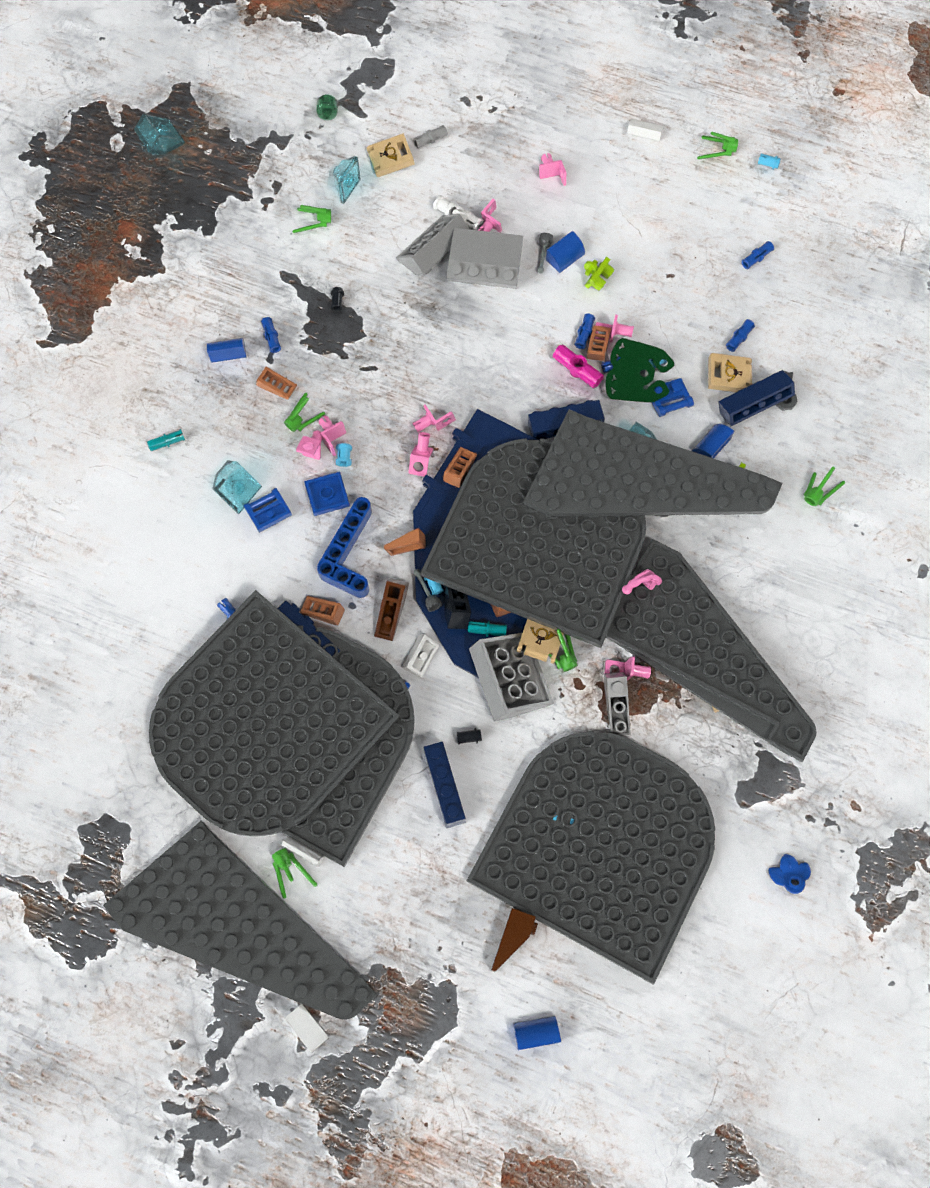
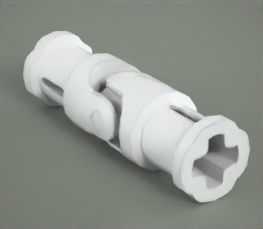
[433,195,484,230]

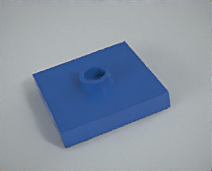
[304,472,350,516]

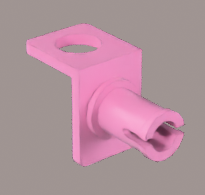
[539,153,567,186]
[478,199,502,233]
[595,314,634,342]
[412,404,456,433]
[319,416,346,456]
[296,430,323,460]
[409,432,433,477]
[604,657,651,681]

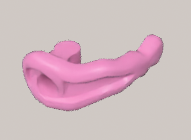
[622,569,662,595]

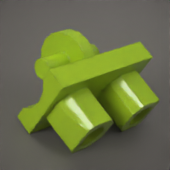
[584,256,615,291]

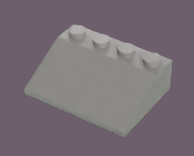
[447,228,523,289]
[469,633,554,722]

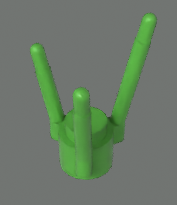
[697,132,738,159]
[292,205,331,233]
[284,393,325,432]
[803,466,845,506]
[549,629,578,672]
[272,848,317,899]

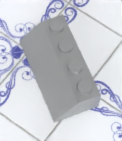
[396,214,469,275]

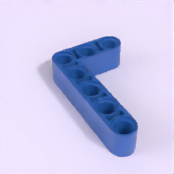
[317,497,372,598]

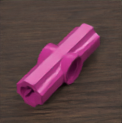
[552,344,604,389]

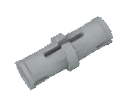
[413,125,448,148]

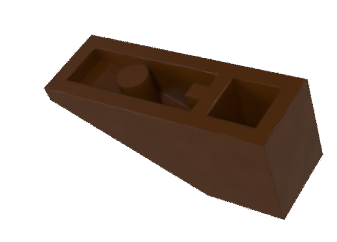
[374,578,409,641]
[491,908,538,973]

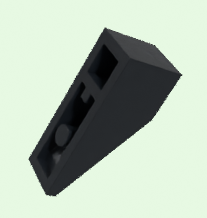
[444,585,471,629]

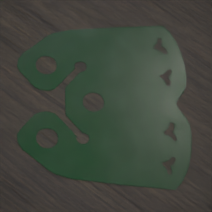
[605,338,674,403]

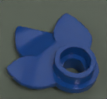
[768,854,811,894]

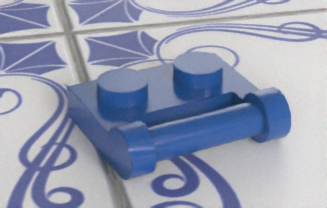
[652,378,694,417]
[243,488,292,533]

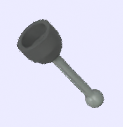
[537,233,553,273]
[413,569,442,612]

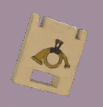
[366,133,415,177]
[708,353,752,392]
[516,619,564,664]

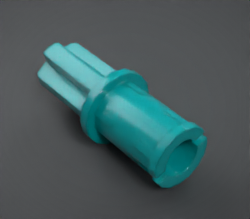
[147,429,185,451]
[468,621,507,637]

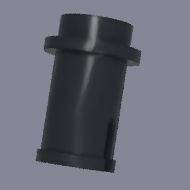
[330,287,344,311]
[457,728,482,745]

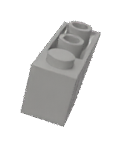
[604,672,631,736]

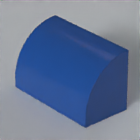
[546,231,585,273]
[207,338,246,363]
[692,424,734,459]
[513,1016,561,1050]

